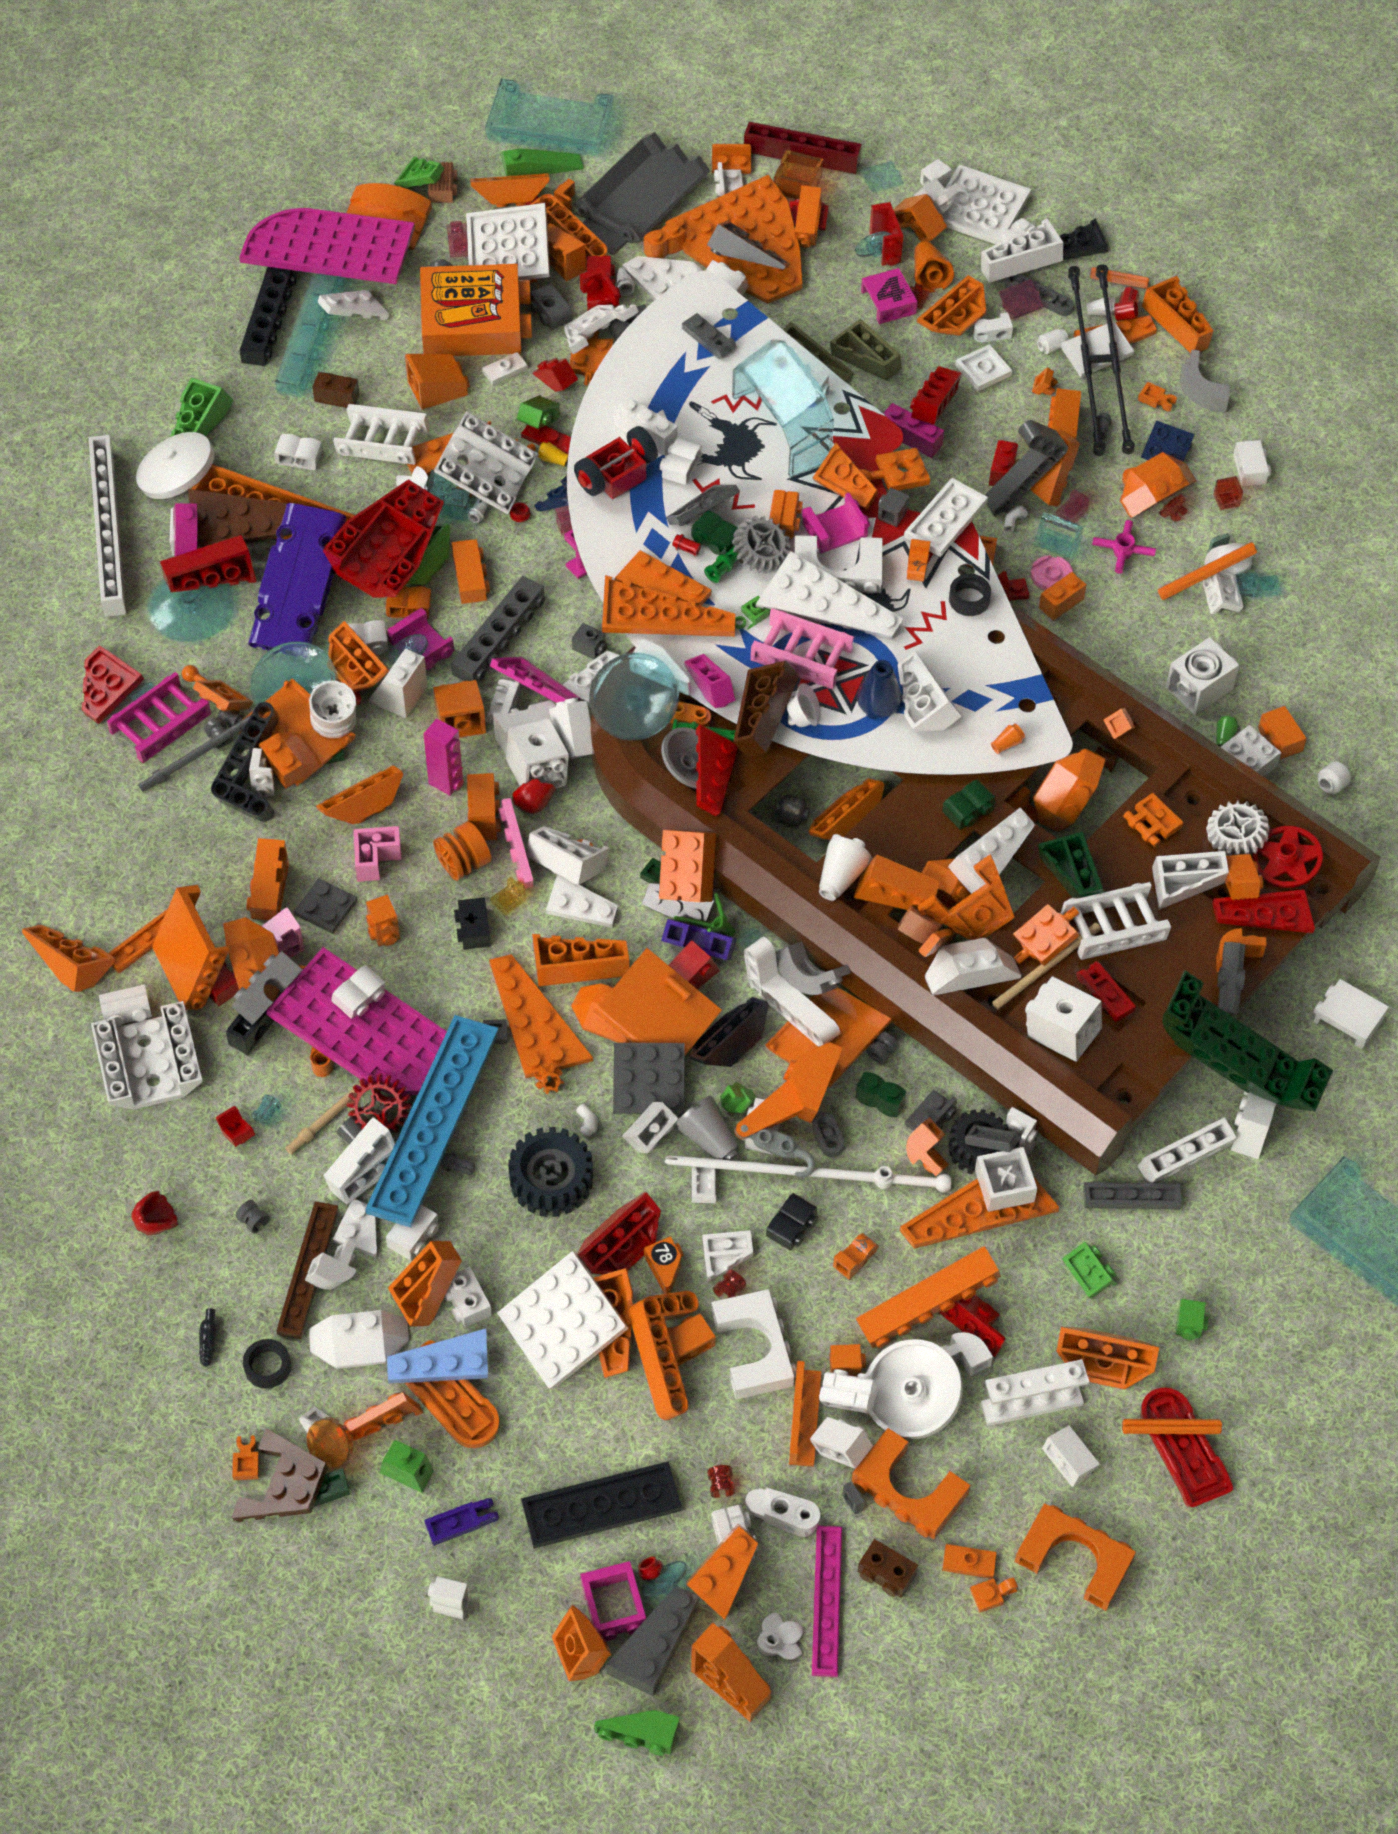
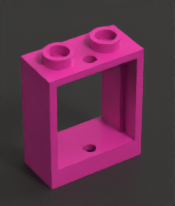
[580,1561,646,1641]

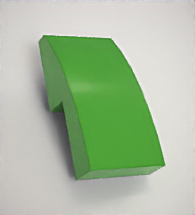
[735,596,771,630]

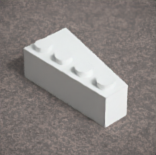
[981,219,1063,283]

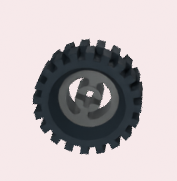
[508,1127,593,1217]

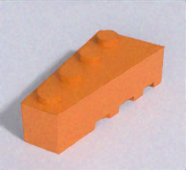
[1048,388,1081,471]

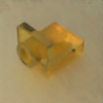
[490,876,526,916]

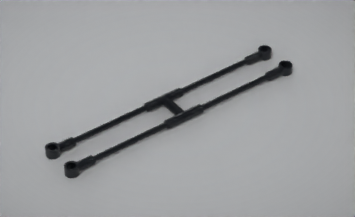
[1068,264,1135,456]

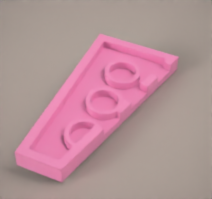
[498,798,533,889]

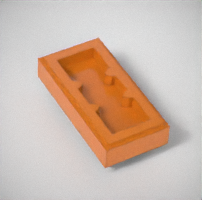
[942,1544,997,1579]

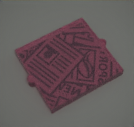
[998,279,1043,320]

